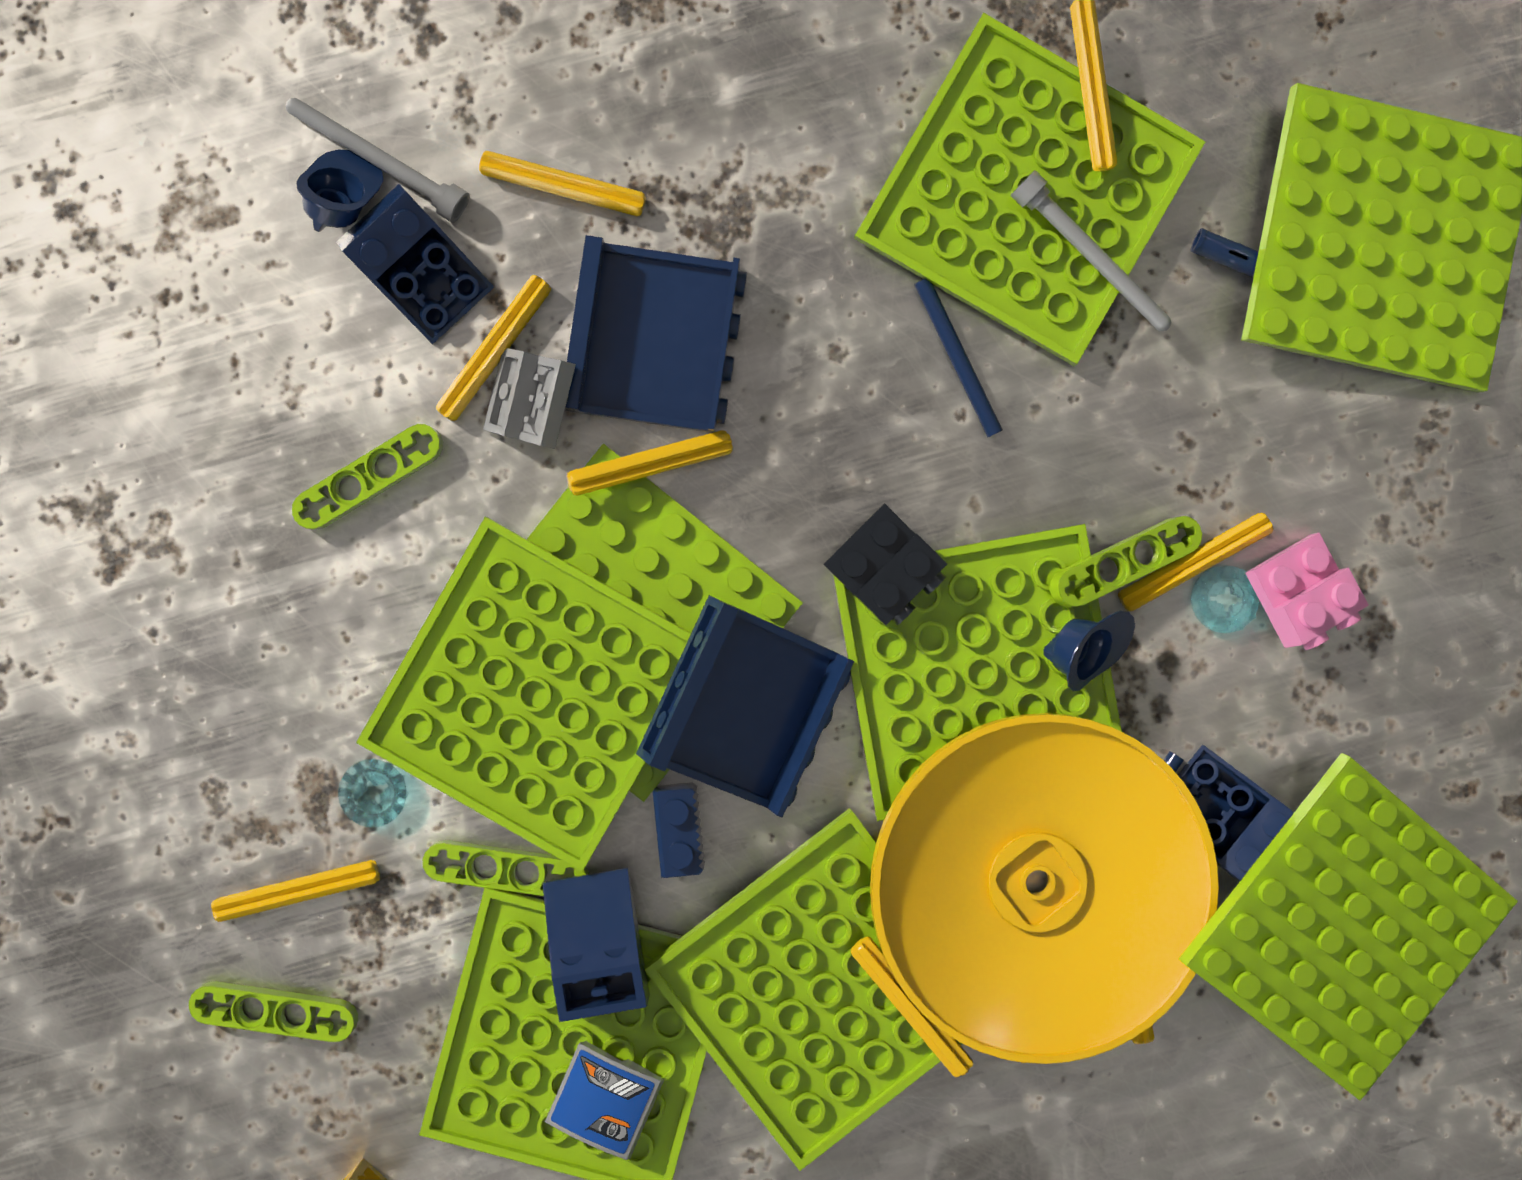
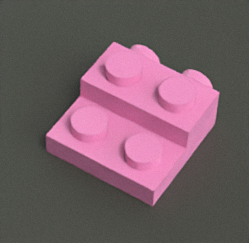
[1245,532,1369,650]

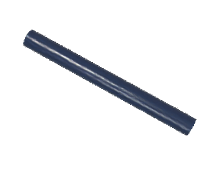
[914,279,1003,437]

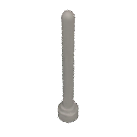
[286,98,470,223]
[1010,170,1171,331]

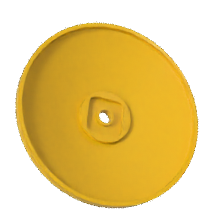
[870,713,1219,1064]

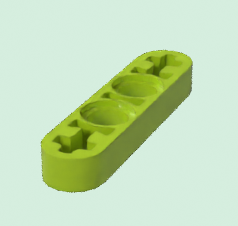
[292,424,443,529]
[1050,516,1202,607]
[422,840,589,896]
[188,981,358,1042]

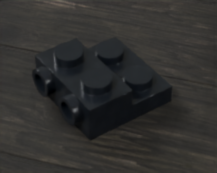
[823,503,947,626]

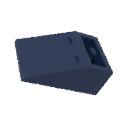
[336,184,494,345]
[1178,744,1294,882]
[542,868,650,1022]

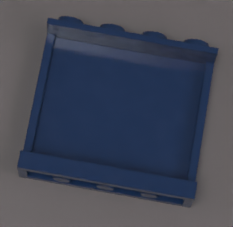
[564,235,747,433]
[636,595,854,818]

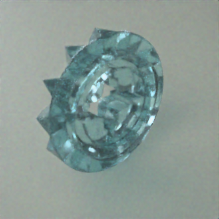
[1191,565,1261,633]
[338,758,408,827]

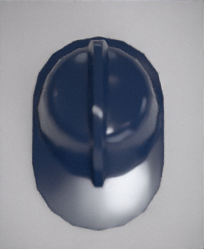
[296,149,383,232]
[1044,610,1135,691]

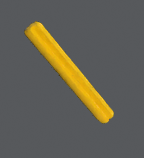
[1070,0,1117,172]
[479,151,646,216]
[436,275,551,421]
[567,430,733,496]
[1118,513,1274,611]
[211,860,380,922]
[850,936,973,1077]

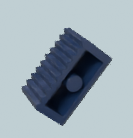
[653,782,705,878]

